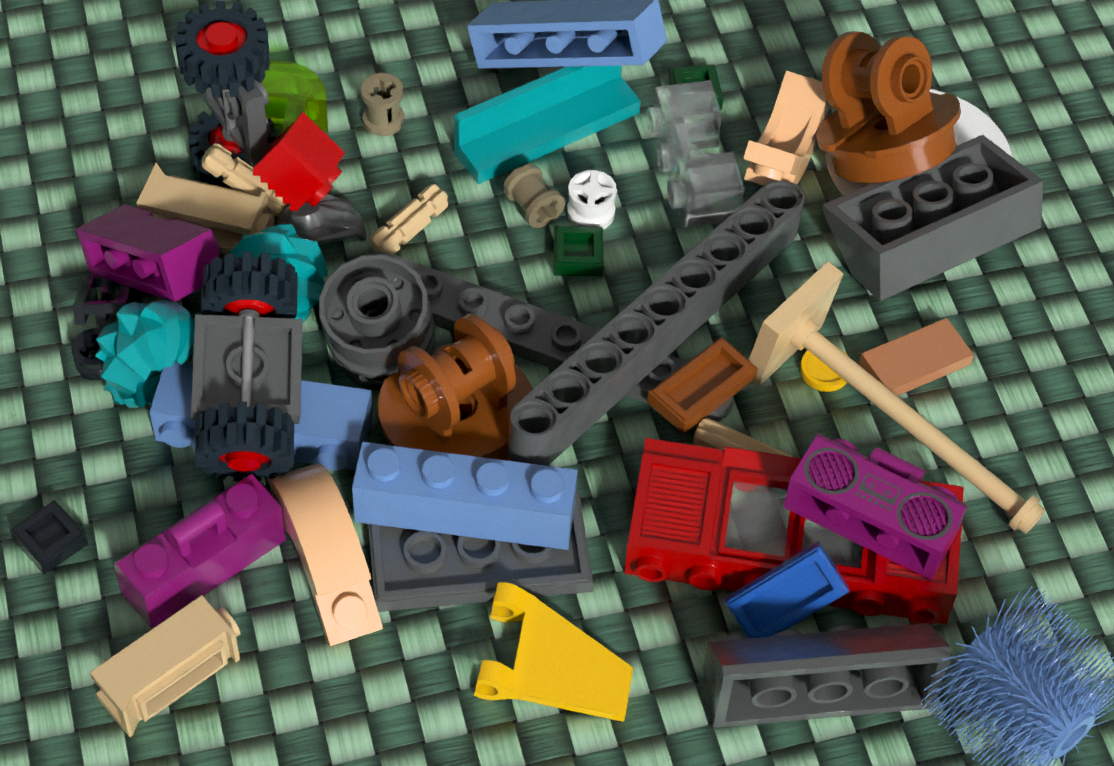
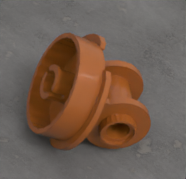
[816,31,961,183]
[378,314,533,461]

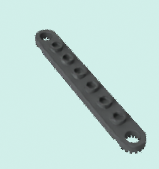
[372,253,734,423]

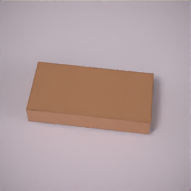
[859,318,974,396]

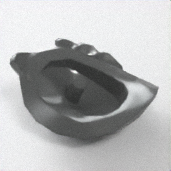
[274,194,367,246]

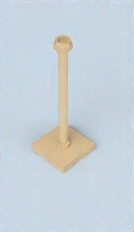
[749,261,1046,534]

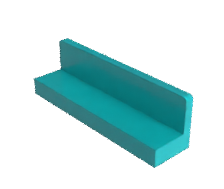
[454,66,641,184]

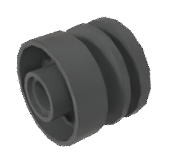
[319,254,436,389]

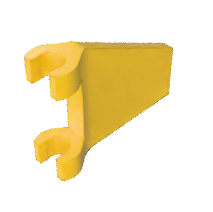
[474,582,633,722]

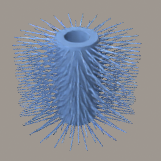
[921,586,1114,766]

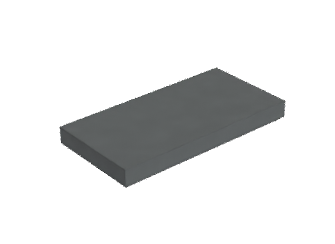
[368,490,593,612]

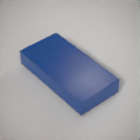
[725,541,849,638]

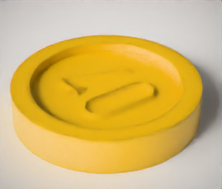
[800,349,848,392]

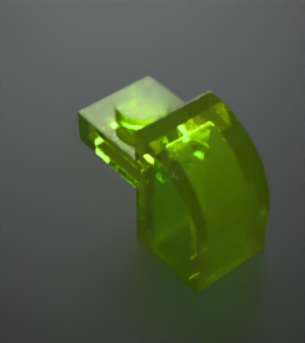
[262,60,329,132]

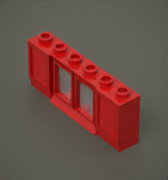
[624,438,964,624]

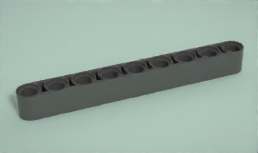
[507,180,805,466]

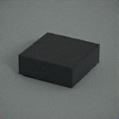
[10,500,89,575]

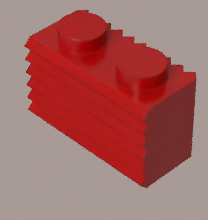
[253,112,345,211]

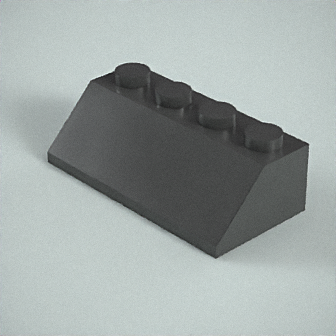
[823,135,1043,301]
[703,621,952,728]

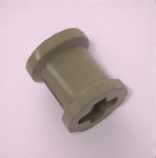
[360,73,405,136]
[504,164,566,228]

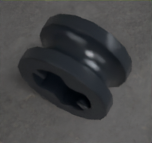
[71,328,104,380]

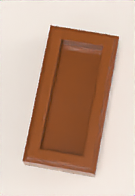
[647,337,758,434]

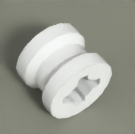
[567,170,617,230]

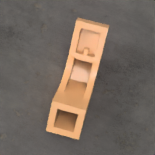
[743,71,831,186]
[268,463,383,646]

